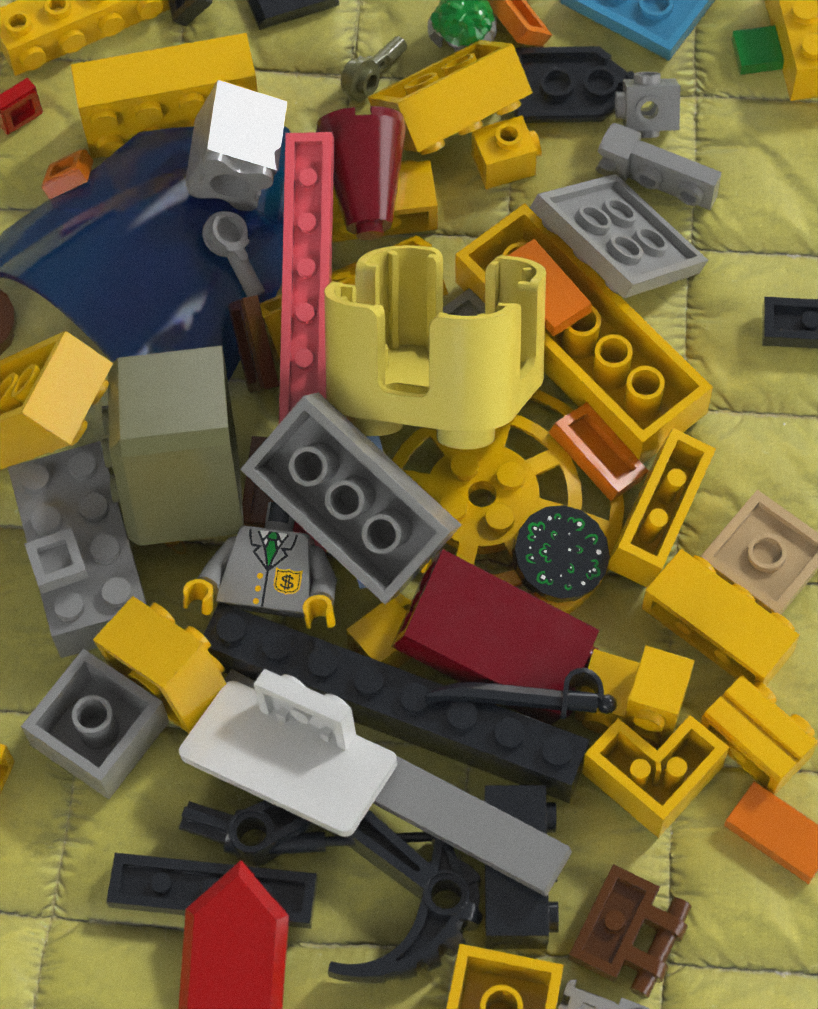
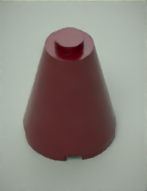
[316,106,406,240]

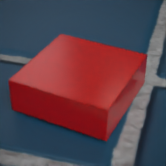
[0,77,43,135]

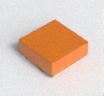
[41,149,94,199]

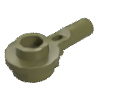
[340,36,407,101]

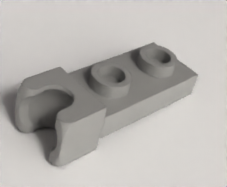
[596,123,722,210]

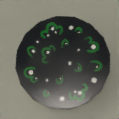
[511,505,610,603]

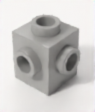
[615,72,680,138]

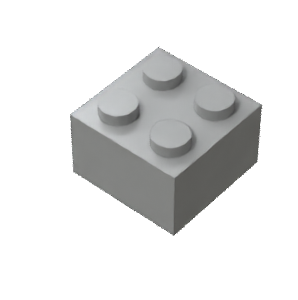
[21,648,169,799]

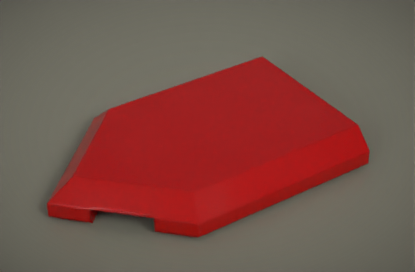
[178,860,289,1009]

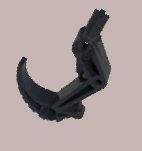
[179,800,483,984]

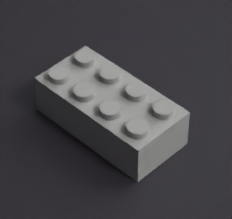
[240,392,462,604]
[8,441,147,658]

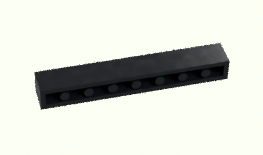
[204,603,590,803]

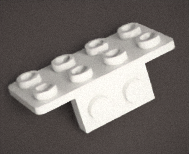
[179,669,397,837]

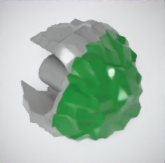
[427,0,497,52]

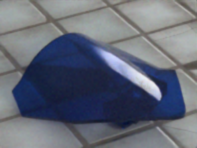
[0,126,291,382]

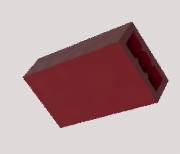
[391,549,599,725]

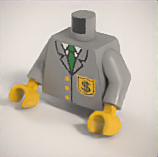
[183,502,337,629]

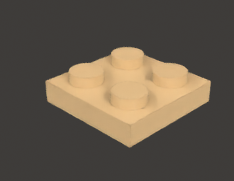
[700,490,818,615]

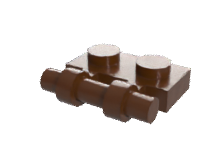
[568,864,692,999]

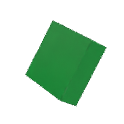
[731,25,784,75]

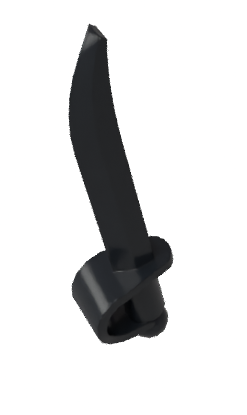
[425,668,617,719]

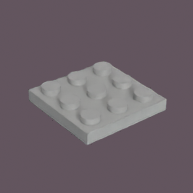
[530,174,708,299]

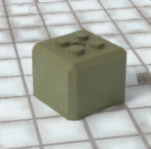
[102,346,244,546]

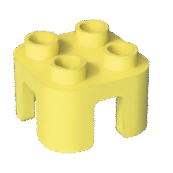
[324,245,546,449]

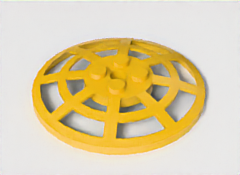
[371,389,624,614]

